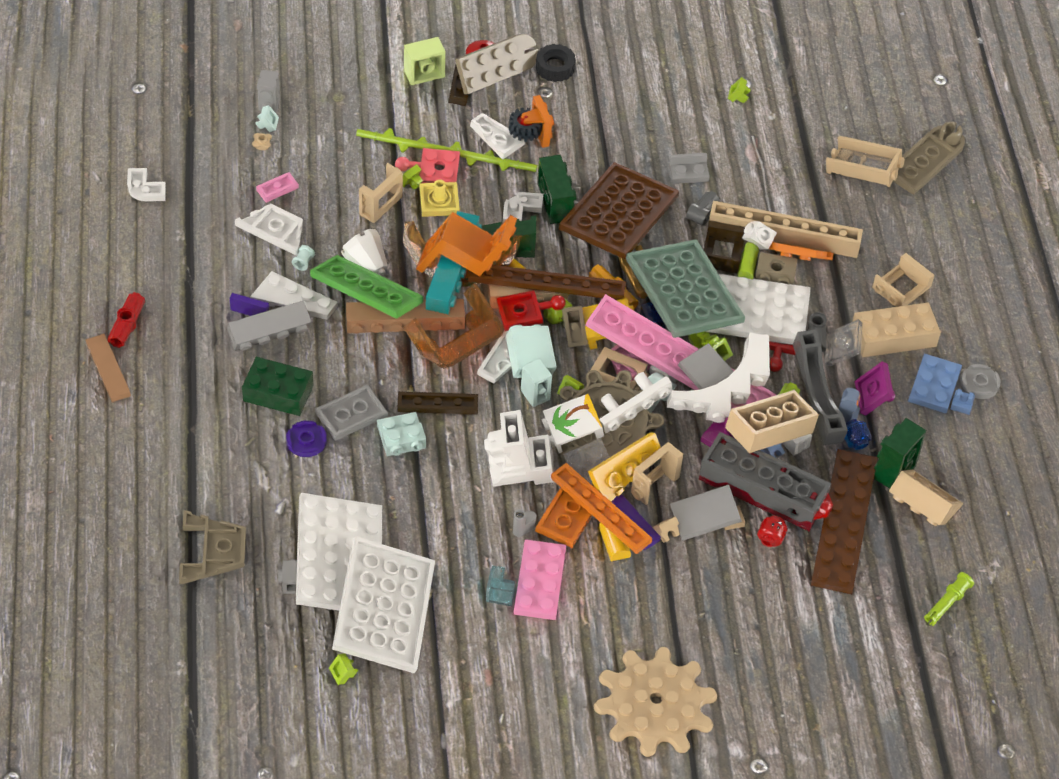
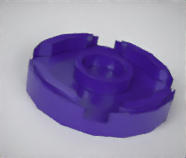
[286,421,327,457]

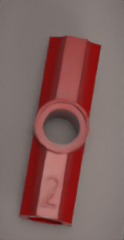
[108,292,145,348]

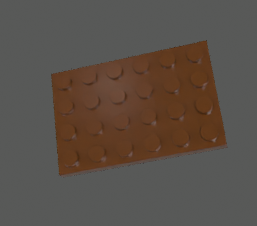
[559,162,679,259]

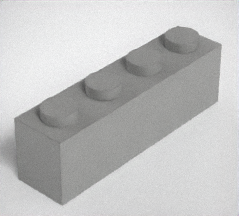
[227,300,311,351]

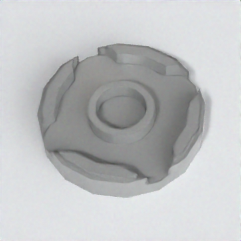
[960,364,1001,399]

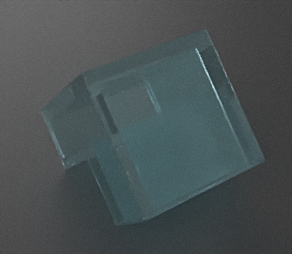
[486,565,515,607]

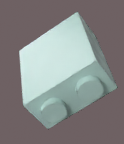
[506,324,557,378]

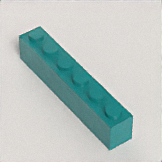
[426,211,482,314]

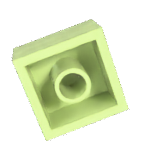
[404,37,446,85]

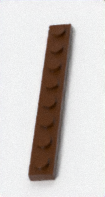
[469,265,626,300]

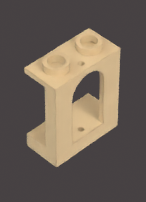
[359,163,403,223]
[872,253,934,307]
[590,347,649,391]
[631,442,683,505]

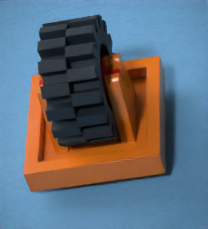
[509,95,554,148]

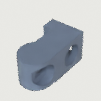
[839,388,861,426]

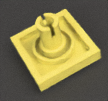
[419,180,460,217]

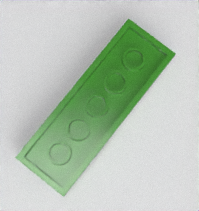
[310,255,423,319]

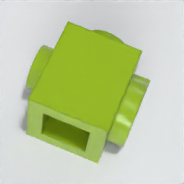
[698,335,733,361]

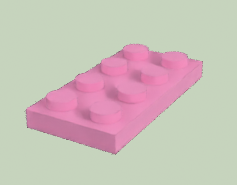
[514,540,566,620]

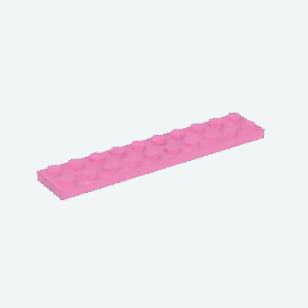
[585,294,776,409]

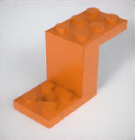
[416,212,517,276]

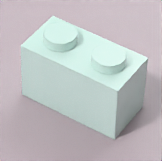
[521,359,552,407]

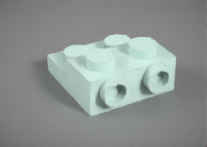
[377,412,426,456]

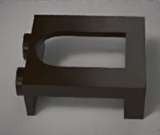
[703,221,745,274]

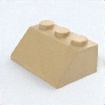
[889,470,963,526]

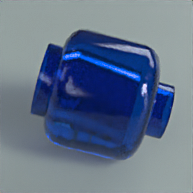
[844,419,872,450]

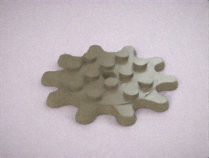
[556,370,664,472]

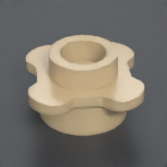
[252,133,272,151]

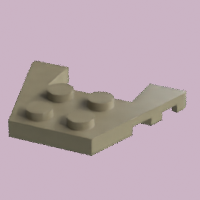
[179,511,246,584]

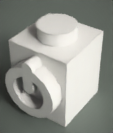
[742,221,777,250]

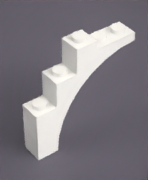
[667,333,770,423]

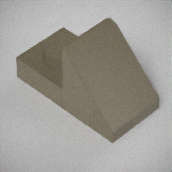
[562,306,588,348]

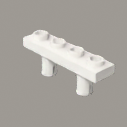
[599,372,673,434]

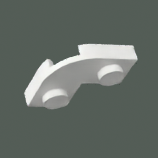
[127,168,166,201]
[503,192,543,223]

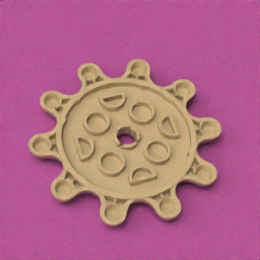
[594,647,717,757]

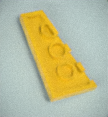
[588,432,661,501]

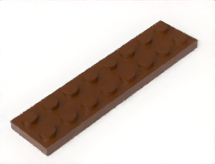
[811,449,877,595]

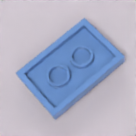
[908,353,962,413]

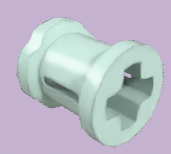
[292,245,315,271]

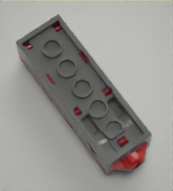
[699,432,833,531]

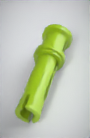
[924,572,974,626]

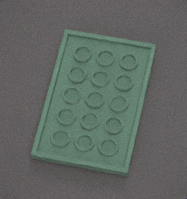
[626,239,745,338]

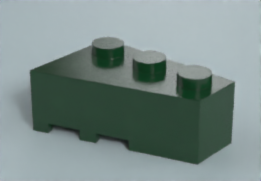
[482,216,536,258]

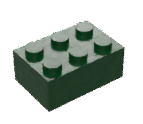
[537,154,577,224]
[242,356,314,416]
[874,418,927,489]

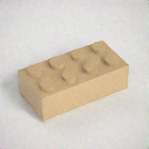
[851,302,941,358]
[725,390,819,453]

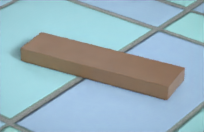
[85,334,131,402]

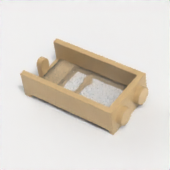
[826,136,904,187]

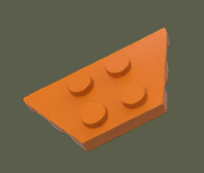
[769,241,834,261]

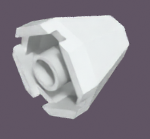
[341,229,388,276]

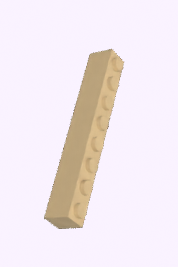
[709,201,863,258]

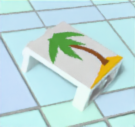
[541,394,604,453]

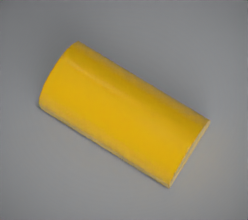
[599,523,631,561]

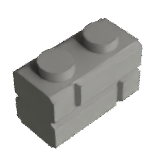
[257,70,280,113]

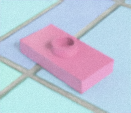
[256,172,299,203]

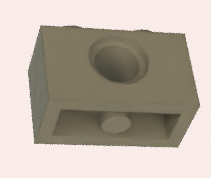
[755,252,798,285]

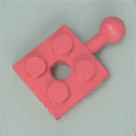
[395,148,460,183]

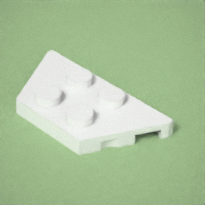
[235,204,303,256]

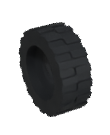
[536,44,576,82]

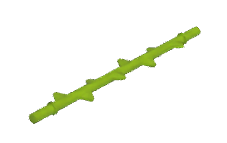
[356,128,538,172]

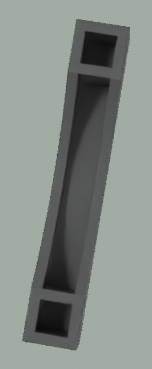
[793,330,848,445]

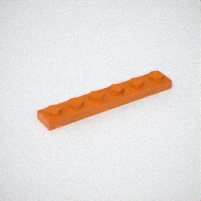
[551,463,652,554]

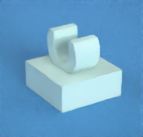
[256,105,279,132]

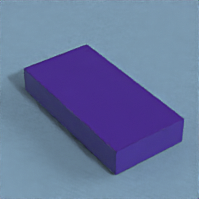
[230,293,269,316]

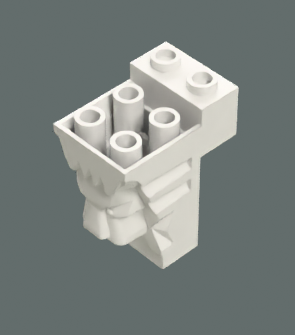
[484,410,554,487]

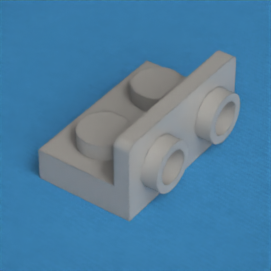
[669,153,710,184]

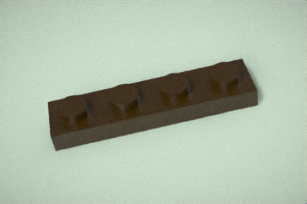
[397,391,478,415]

